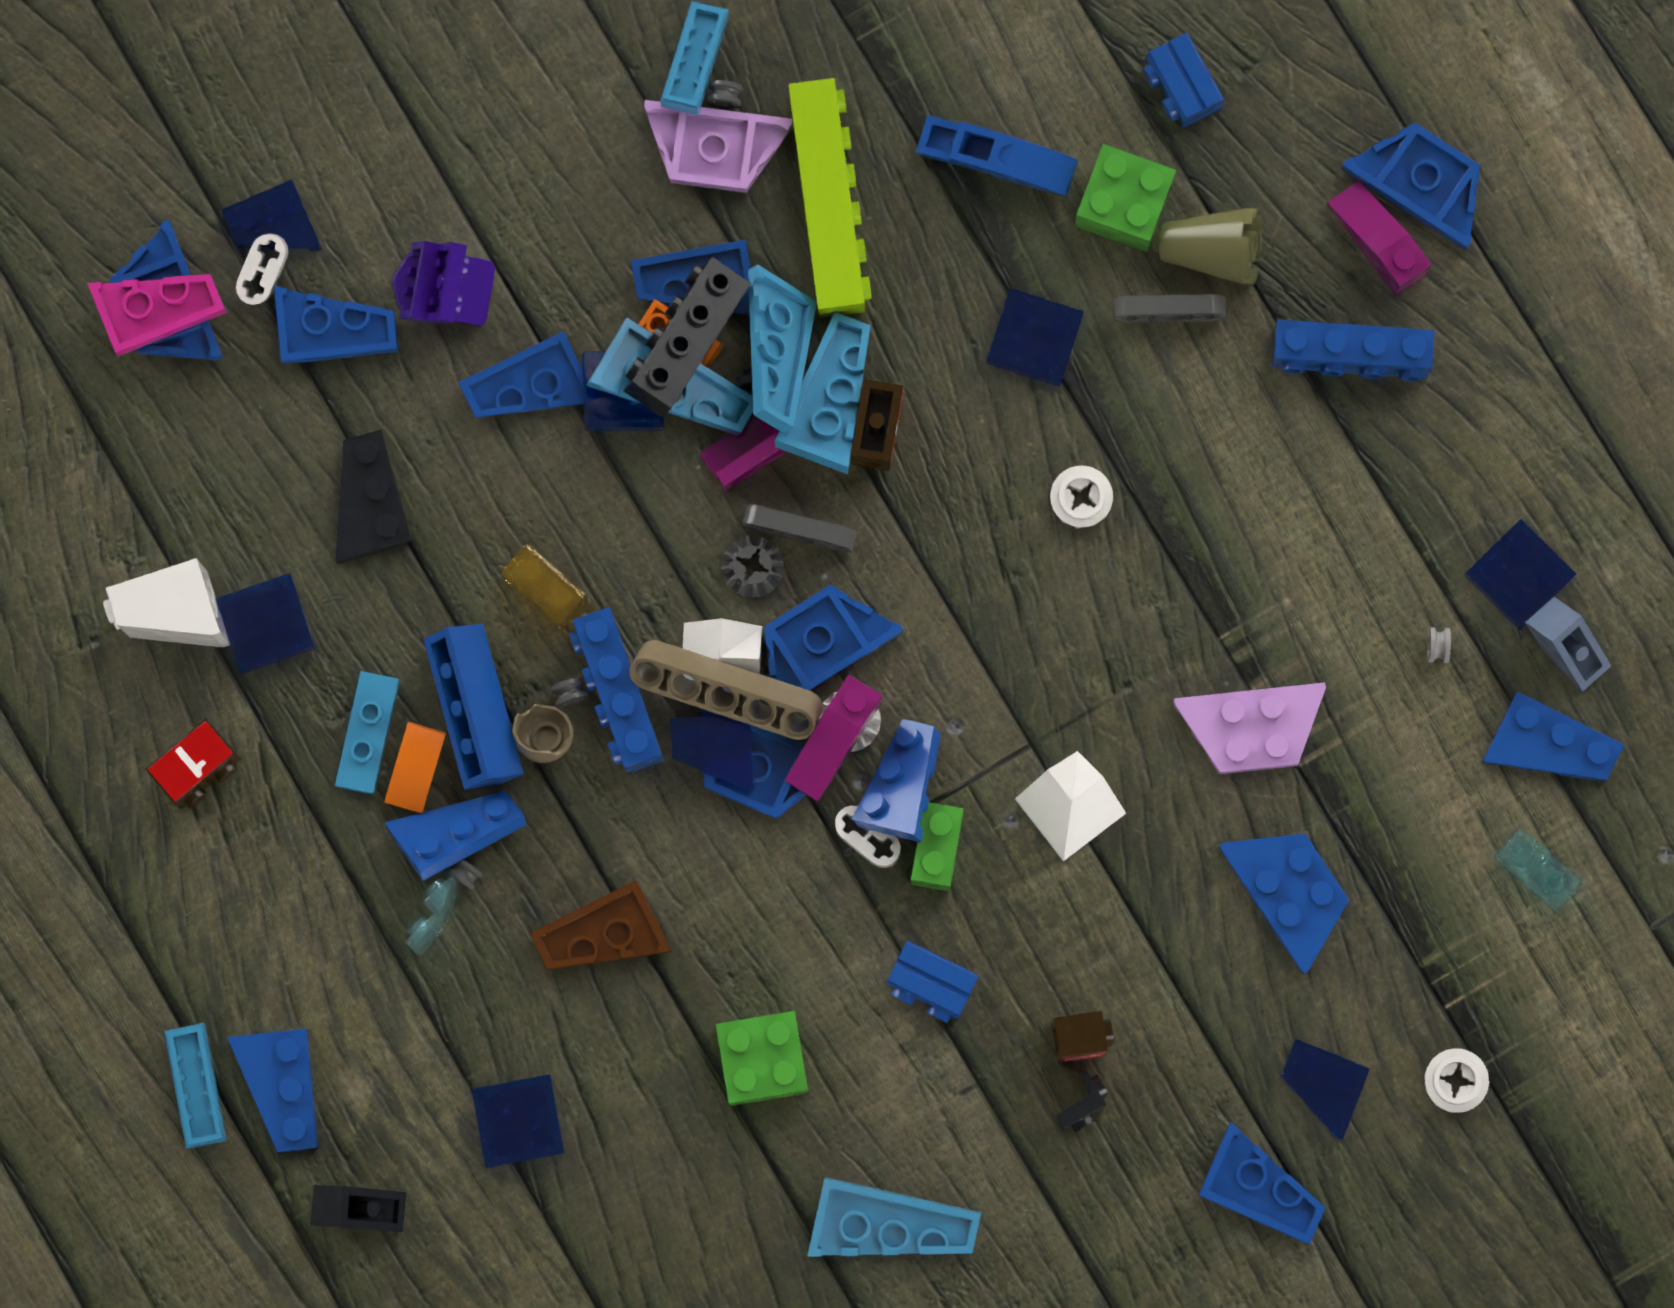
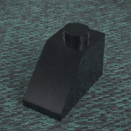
[310,1185,406,1232]

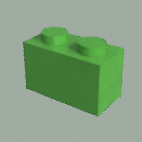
[911,803,964,892]

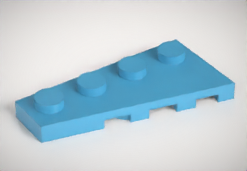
[748,264,817,433]
[775,312,871,474]
[586,318,753,436]
[807,1177,981,1257]

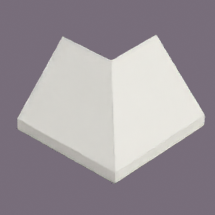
[683,618,762,700]
[1015,751,1126,862]

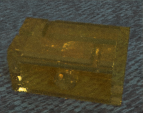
[501,544,589,631]

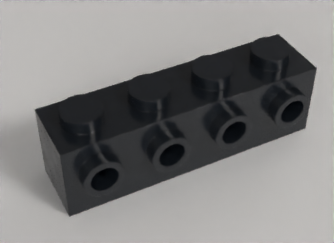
[623,257,751,417]

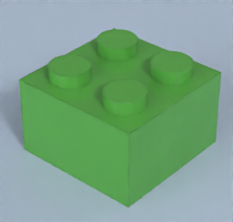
[1075,144,1176,252]
[716,1011,809,1106]

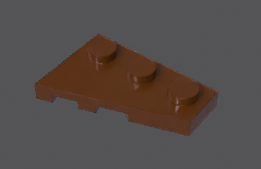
[529,881,672,970]

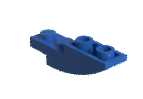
[916,115,1078,197]

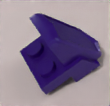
[391,241,495,326]

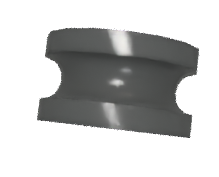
[707,80,743,109]
[550,677,590,708]
[444,859,484,891]

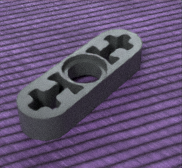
[1113,294,1227,322]
[742,505,857,552]

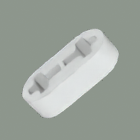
[236,234,288,305]
[835,806,901,868]

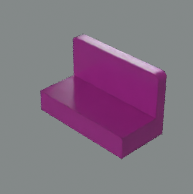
[701,416,787,493]

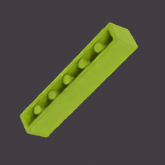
[788,78,872,318]

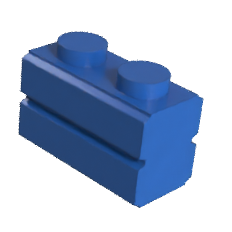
[1143,33,1224,128]
[886,940,979,1023]

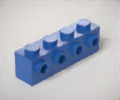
[1272,320,1434,382]
[569,607,664,773]
[423,624,524,790]

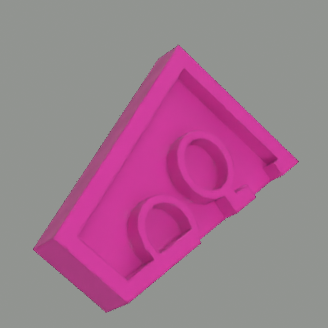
[87,274,227,357]

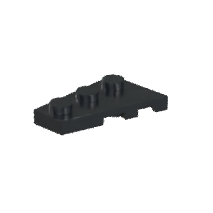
[336,430,413,564]

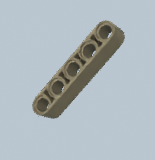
[629,640,823,740]

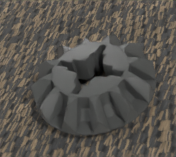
[721,535,784,598]

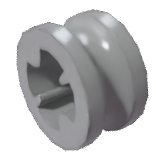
[1427,627,1451,663]

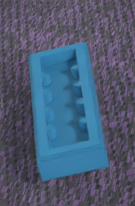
[661,1,729,115]
[335,671,400,795]
[164,1023,227,1149]

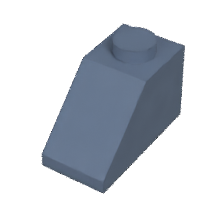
[1525,597,1611,692]

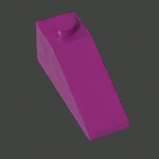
[1327,181,1431,297]
[785,674,882,802]

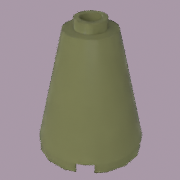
[1153,207,1262,286]

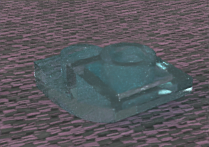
[1494,827,1583,913]
[405,875,460,957]

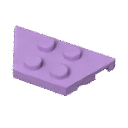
[644,100,793,193]
[1173,682,1326,774]

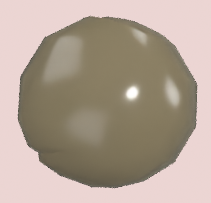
[512,704,574,763]

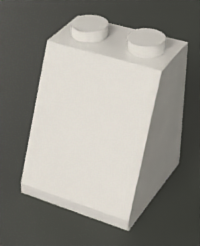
[103,558,231,647]

